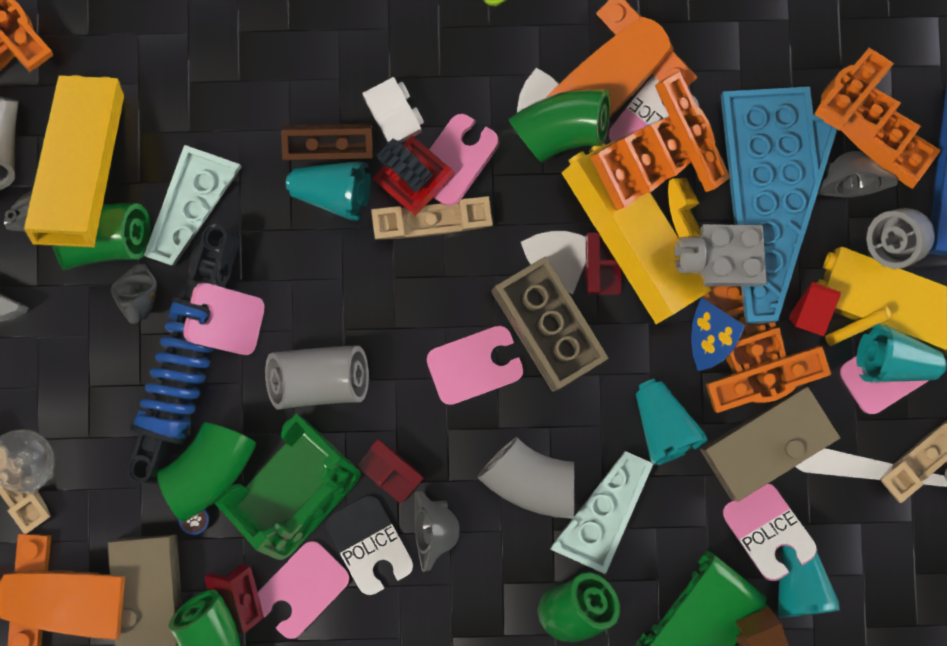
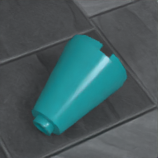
[286,161,371,221]
[856,323,947,383]
[636,379,708,465]
[778,546,840,618]

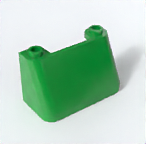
[214,413,361,560]
[635,550,768,646]

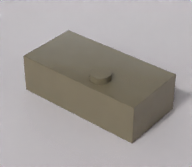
[491,256,609,392]
[700,387,840,502]
[108,534,182,646]

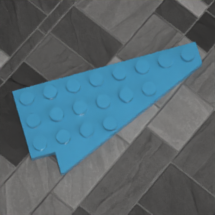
[721,87,837,324]

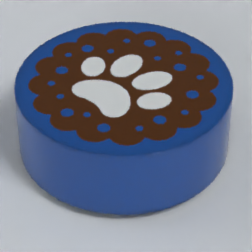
[179,509,211,535]

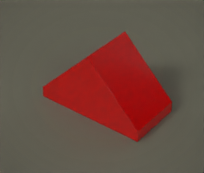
[789,282,841,336]

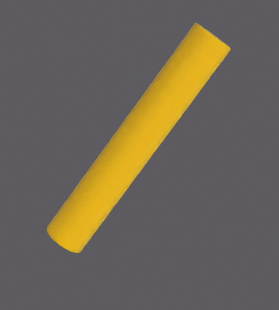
[825,307,892,346]

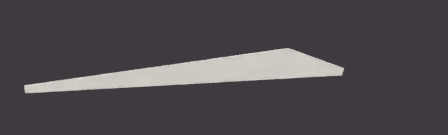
[795,448,947,487]

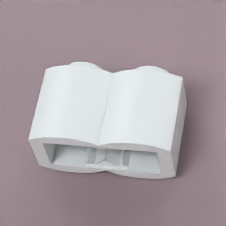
[362,77,424,143]

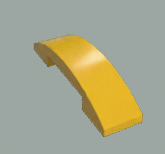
[668,178,701,238]

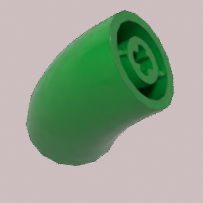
[508,89,611,163]
[52,203,152,271]
[157,423,257,522]
[538,573,620,643]
[169,590,240,646]

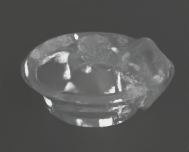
[0,429,55,494]

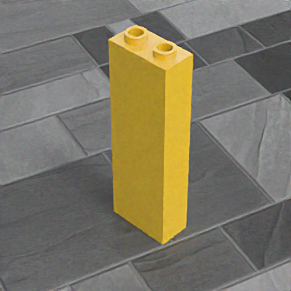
[24,75,124,247]
[561,140,711,324]
[817,247,947,355]

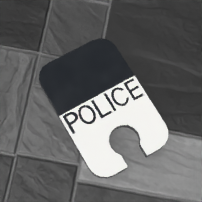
[326,495,413,595]

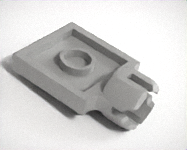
[674,224,767,287]

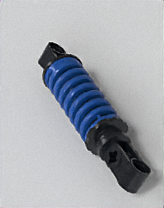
[127,224,240,484]

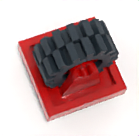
[372,135,455,217]

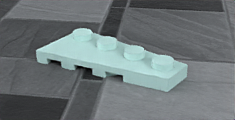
[144,145,242,266]
[550,451,653,574]

